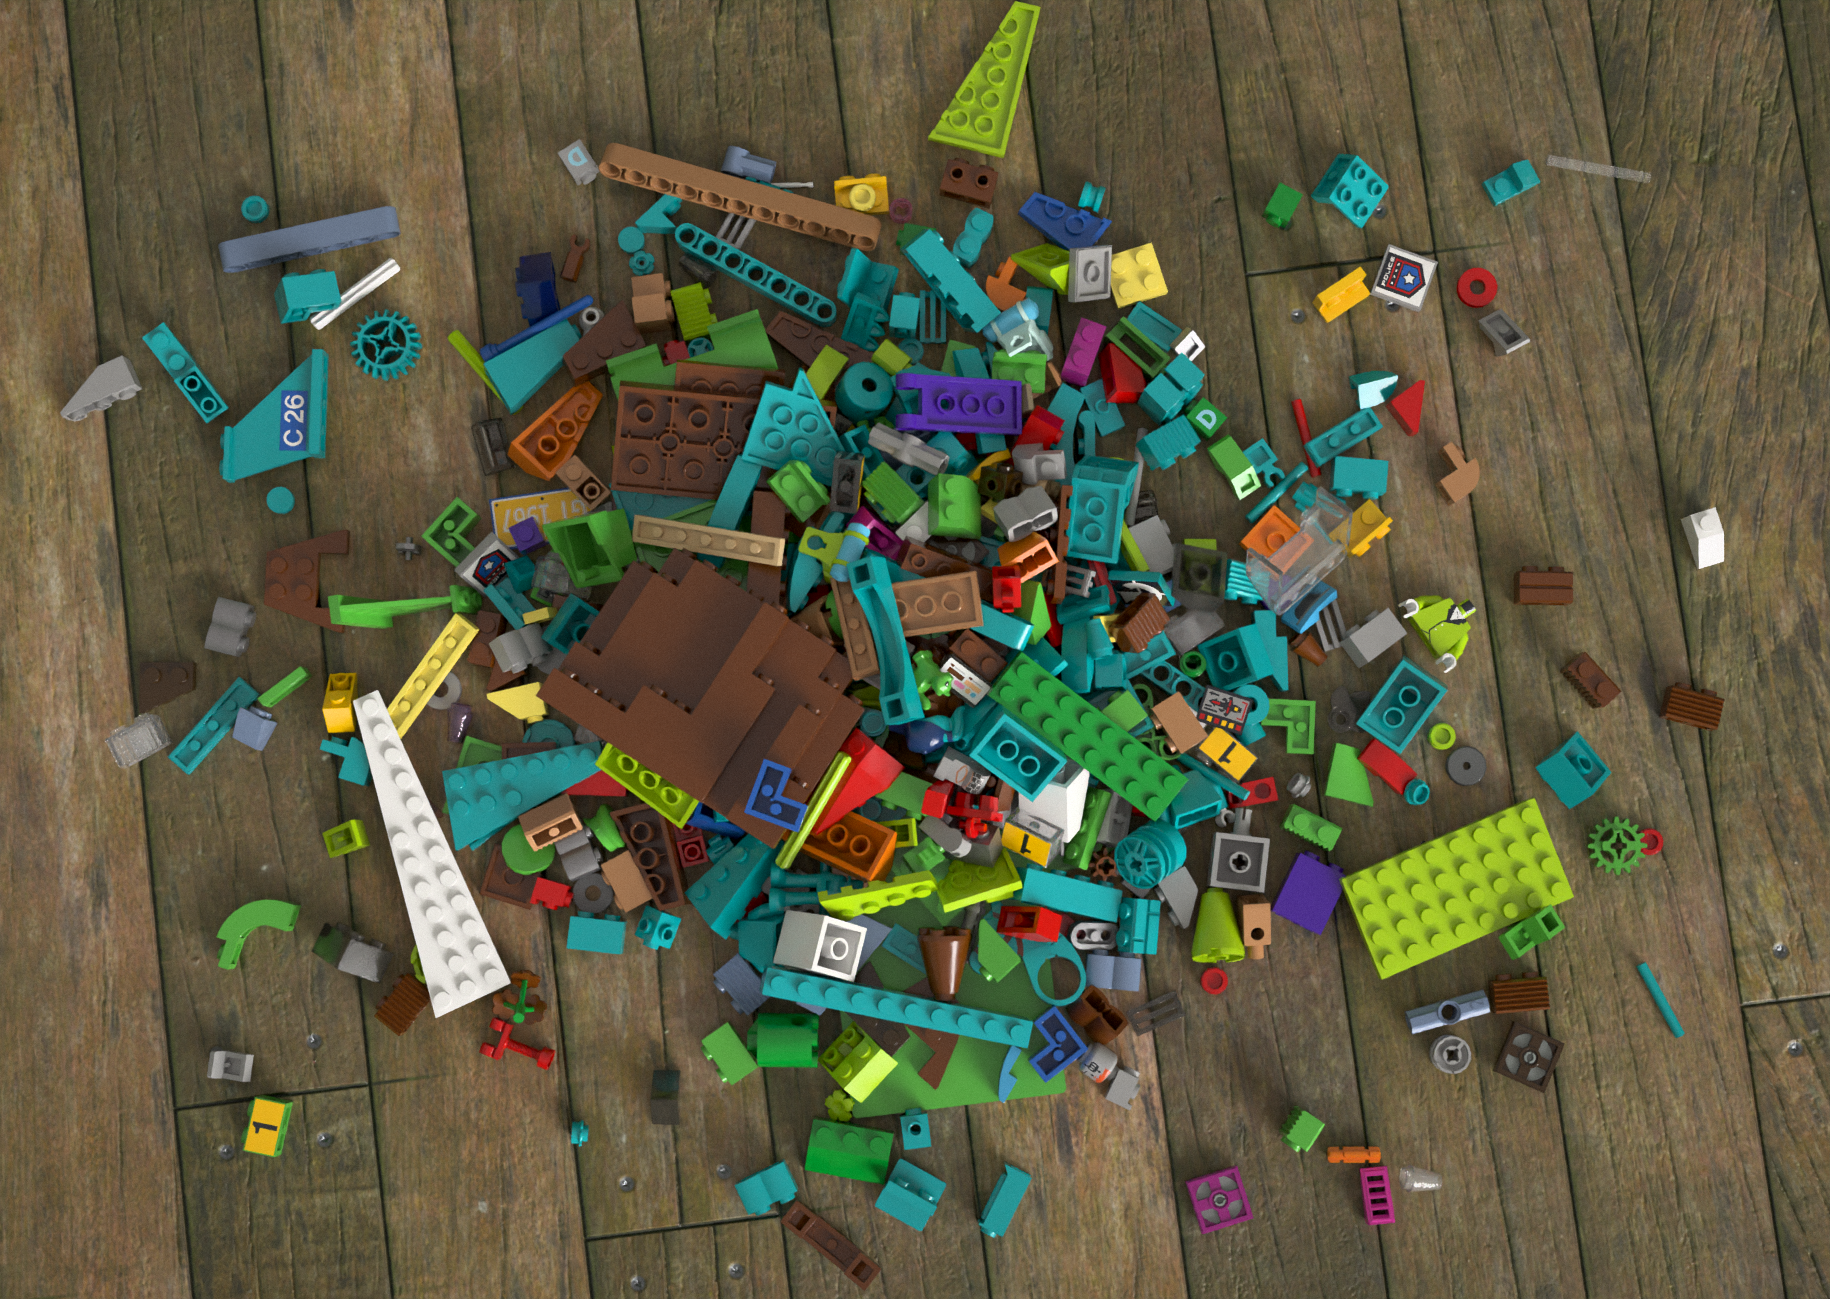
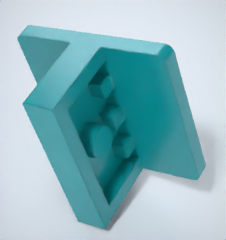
[875,1158,946,1231]

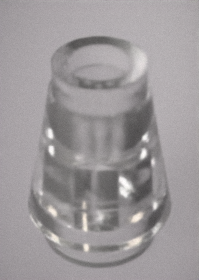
[1399,1165,1442,1192]

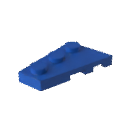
[1018,192,1112,252]

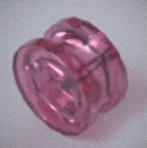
[889,198,912,224]

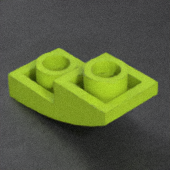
[806,345,849,400]

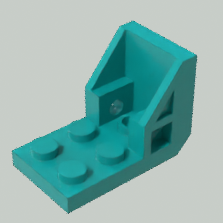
[1066,455,1139,564]

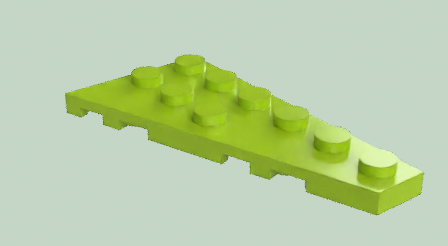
[928,1,1041,158]

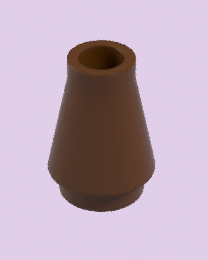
[1288,631,1328,667]

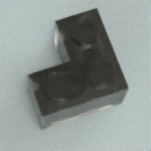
[311,922,394,983]

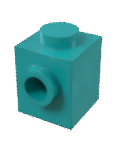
[900,1107,931,1150]

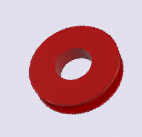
[1456,268,1497,308]

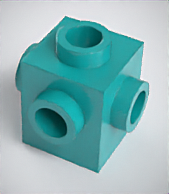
[635,905,681,950]

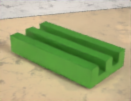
[257,666,312,708]

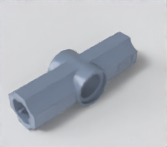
[1404,989,1490,1034]

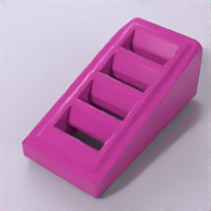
[1359,1166,1395,1225]

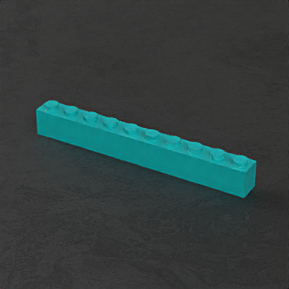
[759,964,1033,1049]

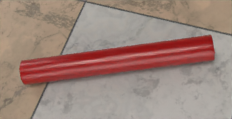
[1291,399,1322,478]

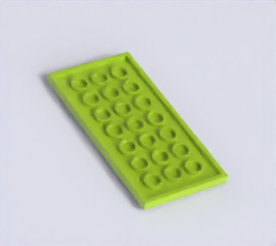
[1339,798,1574,980]

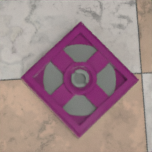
[1185,1165,1254,1234]

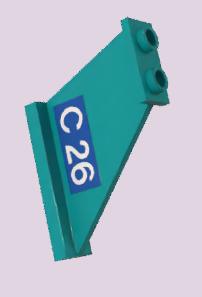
[219,349,329,483]

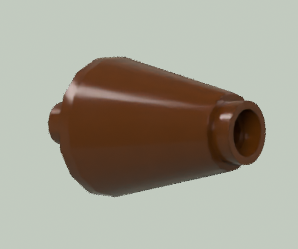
[917,926,972,1001]

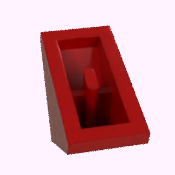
[1385,380,1425,437]

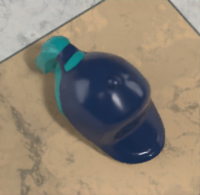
[888,706,966,754]

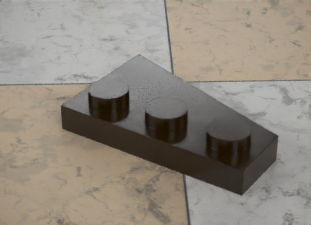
[844,961,910,1057]

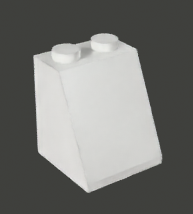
[1019,755,1090,843]
[773,910,867,982]

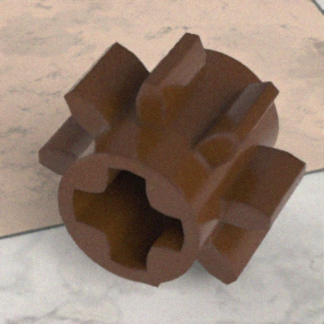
[1088,846,1117,881]

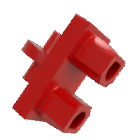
[946,792,1003,838]

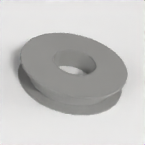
[427,672,462,710]

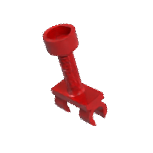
[479,1017,555,1070]

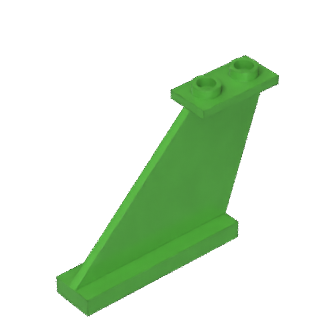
[328,585,482,629]

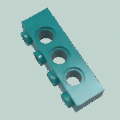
[865,431,972,527]

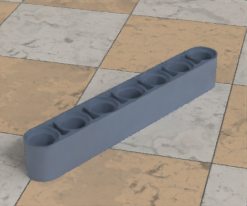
[218,206,401,273]

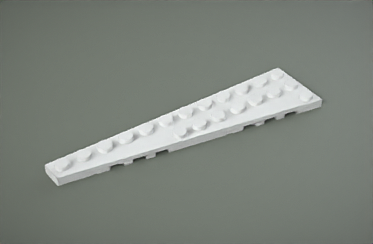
[353,690,511,1018]

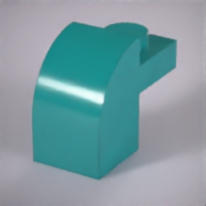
[320,736,373,786]

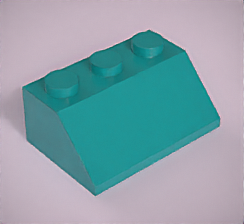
[969,704,1067,802]

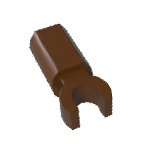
[560,234,591,283]

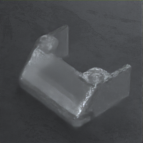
[1245,486,1353,616]

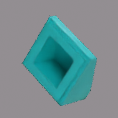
[504,555,541,593]

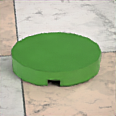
[502,824,555,875]

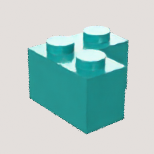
[274,269,341,324]

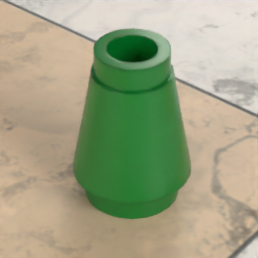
[1180,651,1206,680]

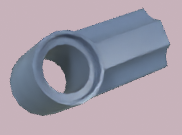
[721,146,776,184]

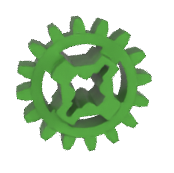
[1586,817,1647,875]

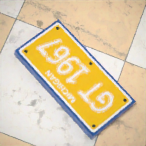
[489,488,591,550]

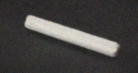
[310,258,400,330]

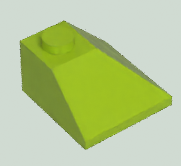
[1011,243,1070,295]

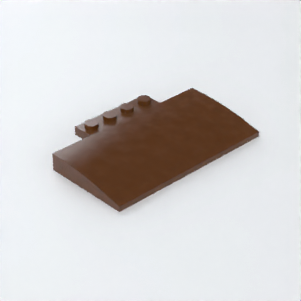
[611,359,837,503]

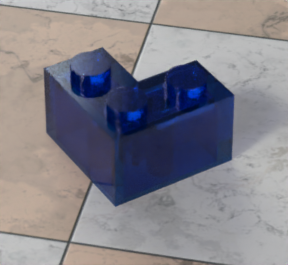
[515,252,561,327]

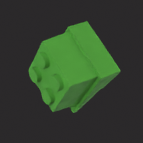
[542,508,637,588]

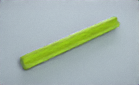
[775,751,851,869]

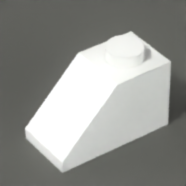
[1681,507,1724,569]

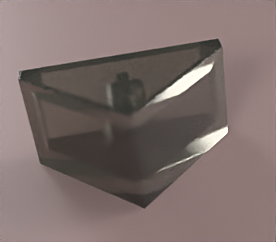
[650,1070,681,1125]

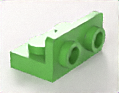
[991,349,1047,393]
[766,460,831,523]

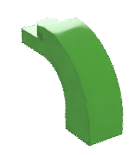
[216,899,301,970]

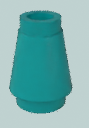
[1085,619,1114,660]

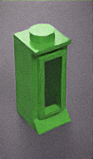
[1103,316,1171,382]

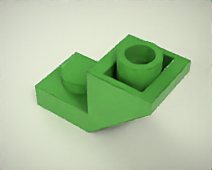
[1207,434,1261,500]

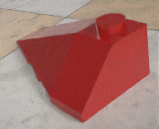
[805,728,905,835]

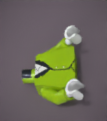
[1398,595,1476,673]

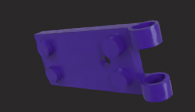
[895,373,1022,436]

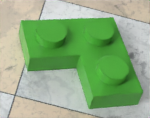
[1260,698,1316,755]

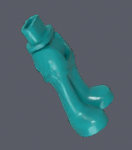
[769,862,864,912]

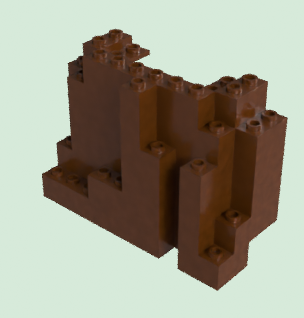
[536,548,865,849]

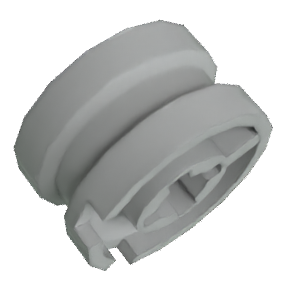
[1429,1034,1471,1074]

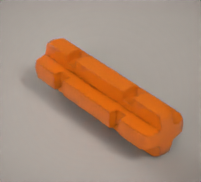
[1327,1146,1381,1163]

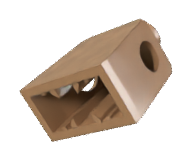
[1236,894,1271,959]

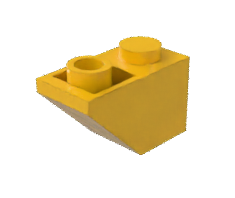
[322,673,358,733]

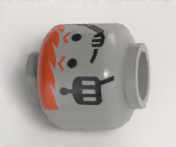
[1077,1043,1119,1083]

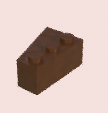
[563,299,646,387]

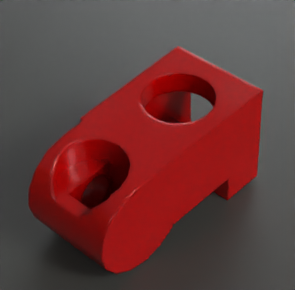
[1225,777,1278,809]

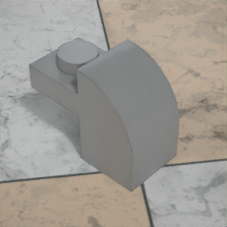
[1012,443,1067,484]

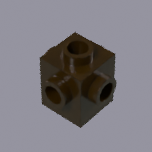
[978,463,1023,503]

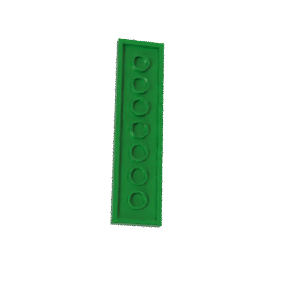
[986,651,1189,822]

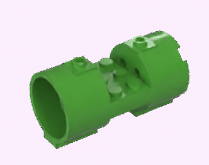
[606,309,778,400]

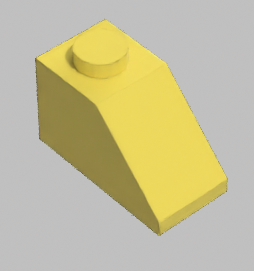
[487,682,549,724]

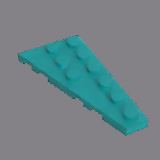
[442,741,603,851]

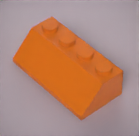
[781,811,897,884]

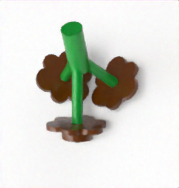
[492,970,547,1025]

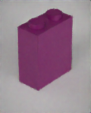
[1061,317,1107,387]

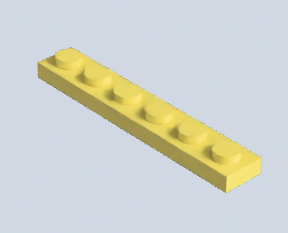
[387,613,480,739]

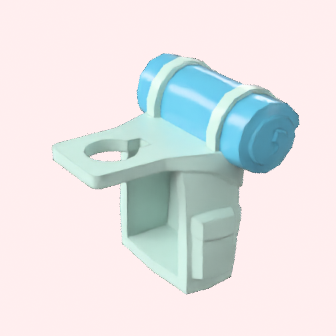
[982,297,1053,362]

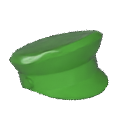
[583,804,627,852]

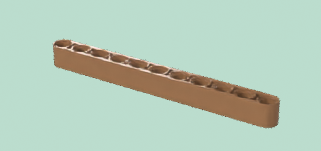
[599,143,882,251]

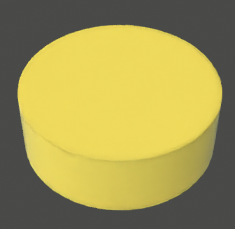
[849,184,876,212]

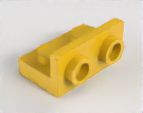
[834,174,889,215]
[1312,266,1370,323]
[1329,499,1393,558]

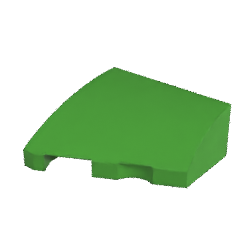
[1324,743,1374,807]

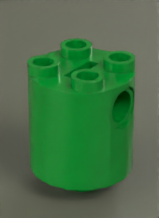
[747,1013,819,1068]

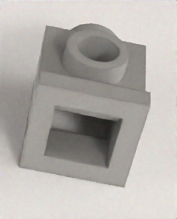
[1104,1066,1140,1110]

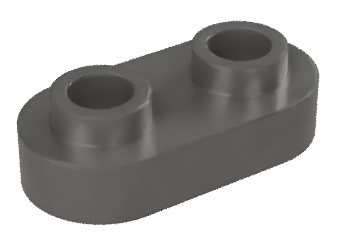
[1067,921,1119,950]

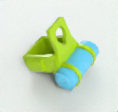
[798,523,870,584]

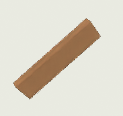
[830,577,880,681]

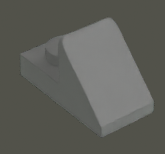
[1478,308,1530,357]

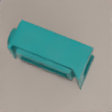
[978,1161,1032,1238]

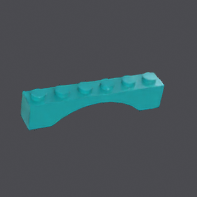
[846,556,924,725]

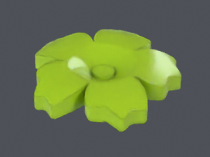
[825,1089,855,1121]

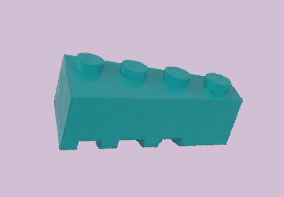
[685,834,785,939]

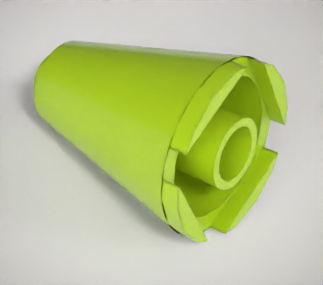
[1191,888,1245,963]

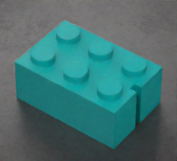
[1137,352,1205,426]

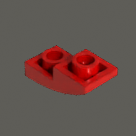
[1357,738,1417,795]
[672,823,709,868]

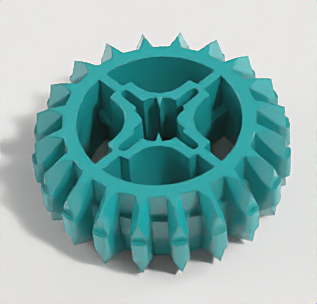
[350,309,423,381]

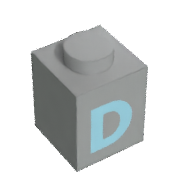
[558,139,599,186]

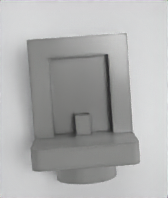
[207,1050,254,1082]

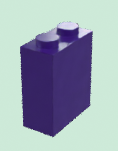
[1270,850,1346,935]

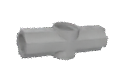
[868,423,950,476]

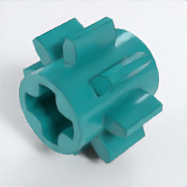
[705,834,735,865]

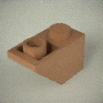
[556,455,612,511]

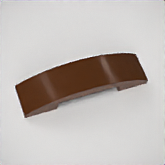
[780,1200,882,1291]

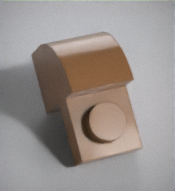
[1435,442,1480,506]

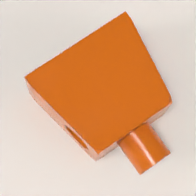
[997,531,1059,583]

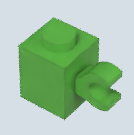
[901,836,945,873]

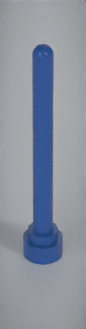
[480,295,593,362]

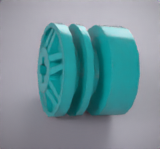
[1114,819,1186,889]

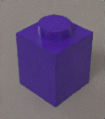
[508,516,548,556]

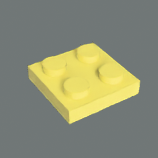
[1111,243,1168,309]

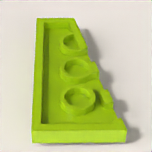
[817,870,939,922]

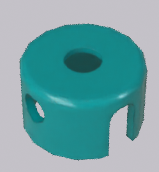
[835,362,893,421]

